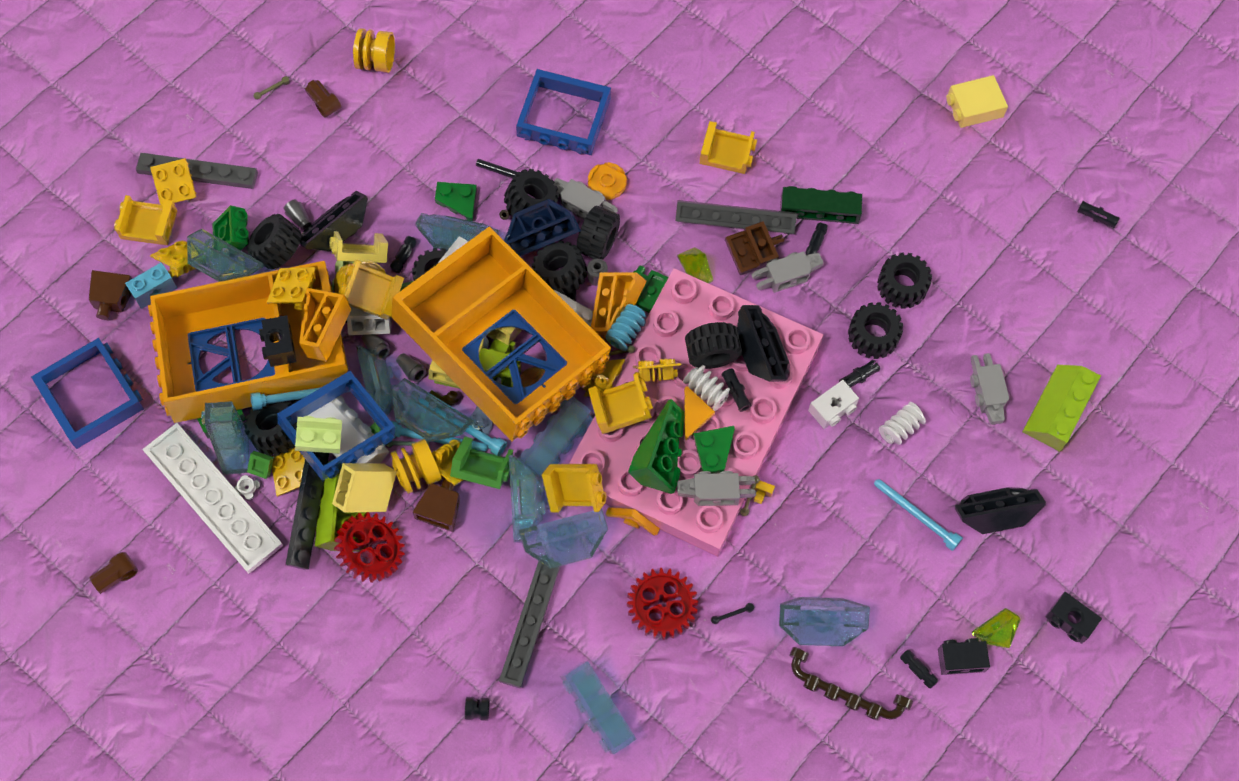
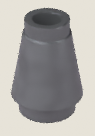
[283,199,311,230]
[361,334,390,360]
[396,353,426,382]

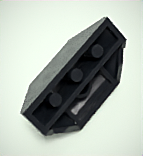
[299,191,368,251]
[737,305,790,382]
[955,487,1046,534]

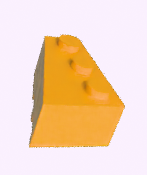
[299,288,352,362]

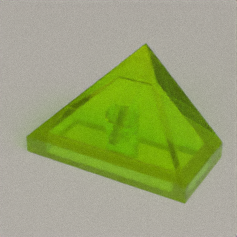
[677,247,713,283]
[972,608,1020,648]

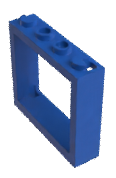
[516,69,611,155]
[31,338,144,449]
[277,371,395,481]

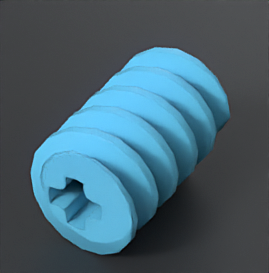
[605,304,646,351]

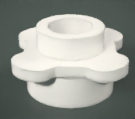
[234,475,260,500]

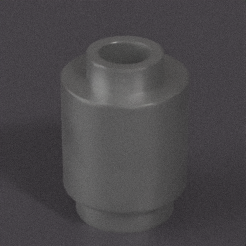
[587,259,608,286]

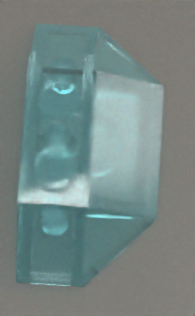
[415,213,499,252]
[187,229,264,282]
[356,345,398,423]
[392,378,474,442]
[508,455,546,543]
[519,508,608,569]
[779,597,870,646]

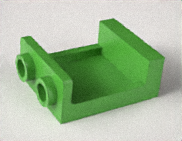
[450,436,516,489]

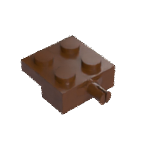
[725,221,784,275]

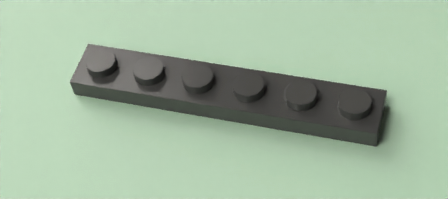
[136,153,258,189]
[675,200,797,234]
[499,556,561,689]

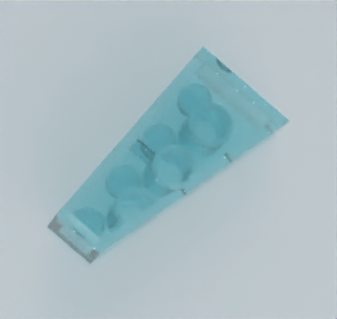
[519,397,595,481]
[201,401,249,475]
[560,661,636,755]

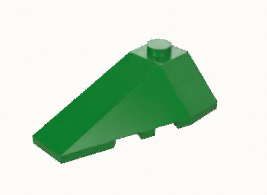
[628,399,684,494]

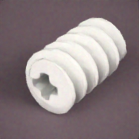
[683,365,730,411]
[879,402,926,445]

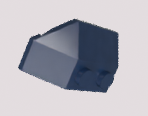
[504,199,581,256]

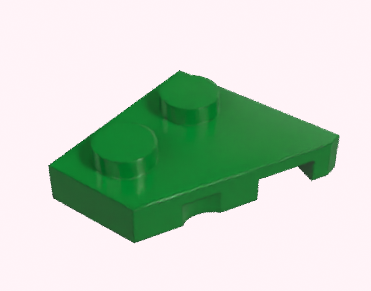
[435,182,477,222]
[693,426,735,474]

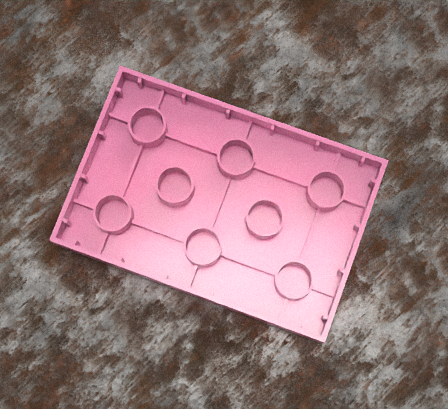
[569,268,824,557]

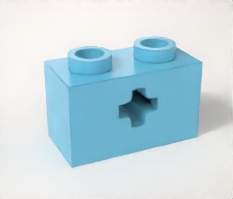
[125,262,177,309]

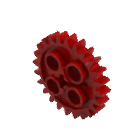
[334,512,405,583]
[627,568,698,640]

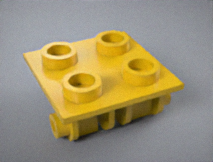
[150,158,197,205]
[150,240,209,278]
[267,267,316,310]
[633,358,681,382]
[581,359,625,397]
[432,439,463,486]
[271,447,305,497]

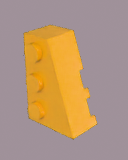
[591,272,646,339]

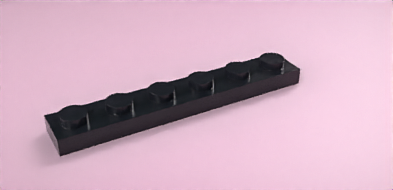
[285,452,330,570]

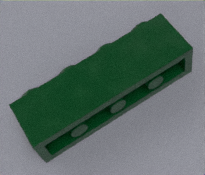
[780,186,862,224]

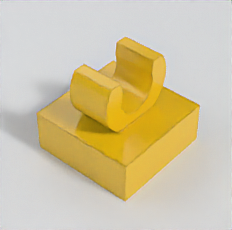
[754,480,775,504]

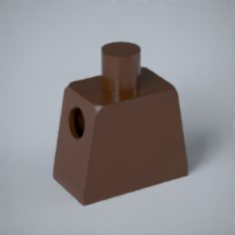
[89,270,132,320]
[413,478,460,532]

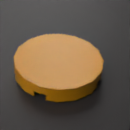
[588,162,627,200]

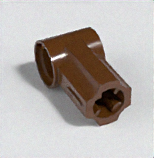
[305,80,342,118]
[89,552,138,594]

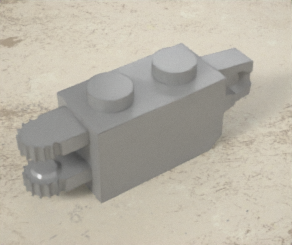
[554,178,618,220]
[751,251,823,293]
[970,353,1009,425]
[677,471,756,506]

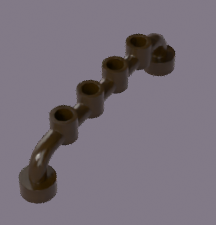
[789,647,913,721]

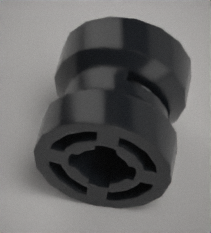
[465,697,490,721]

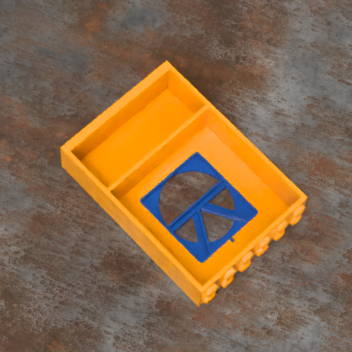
[392,226,611,442]
[148,261,348,423]

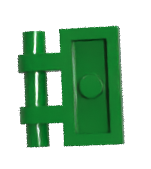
[633,265,669,313]

